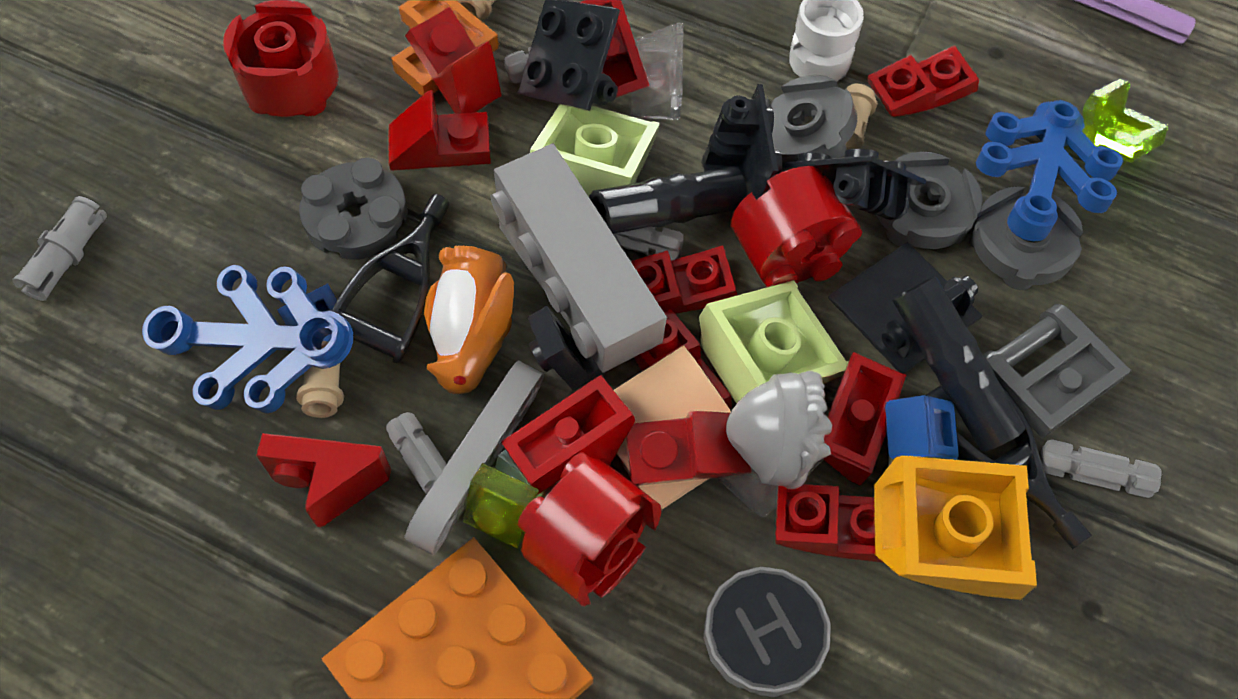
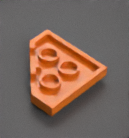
[321,537,593,699]

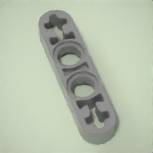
[405,360,544,555]

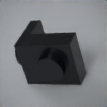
[527,306,618,391]

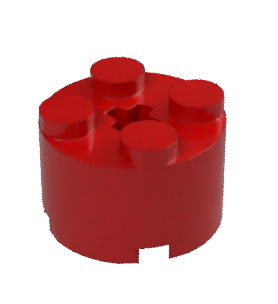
[223,0,339,117]
[731,166,862,287]
[518,452,661,606]

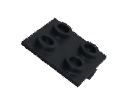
[518,0,620,111]
[701,84,782,200]
[782,149,926,221]
[828,242,983,374]

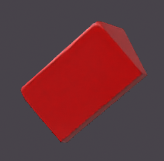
[822,352,907,485]

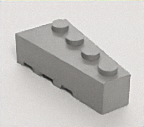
[490,143,667,373]

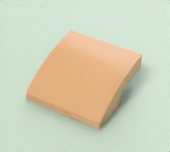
[614,345,731,510]

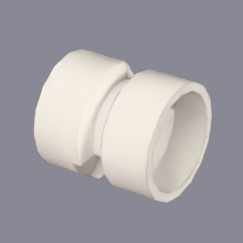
[789,0,863,82]

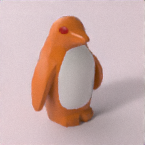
[424,246,514,394]

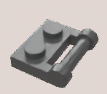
[983,304,1131,439]

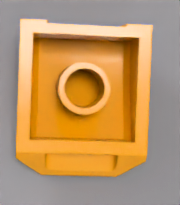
[874,455,1037,600]

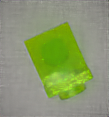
[1082,79,1168,162]
[463,463,539,548]

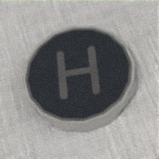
[704,567,831,697]

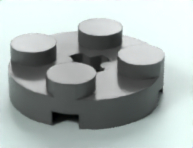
[765,75,857,163]
[876,152,982,249]
[299,158,408,260]
[969,187,1083,290]

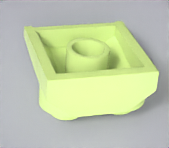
[530,104,660,197]
[699,280,849,403]

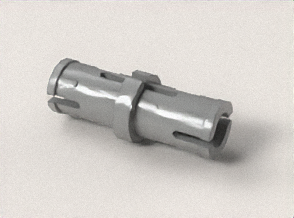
[12,196,107,301]

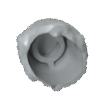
[726,371,832,489]

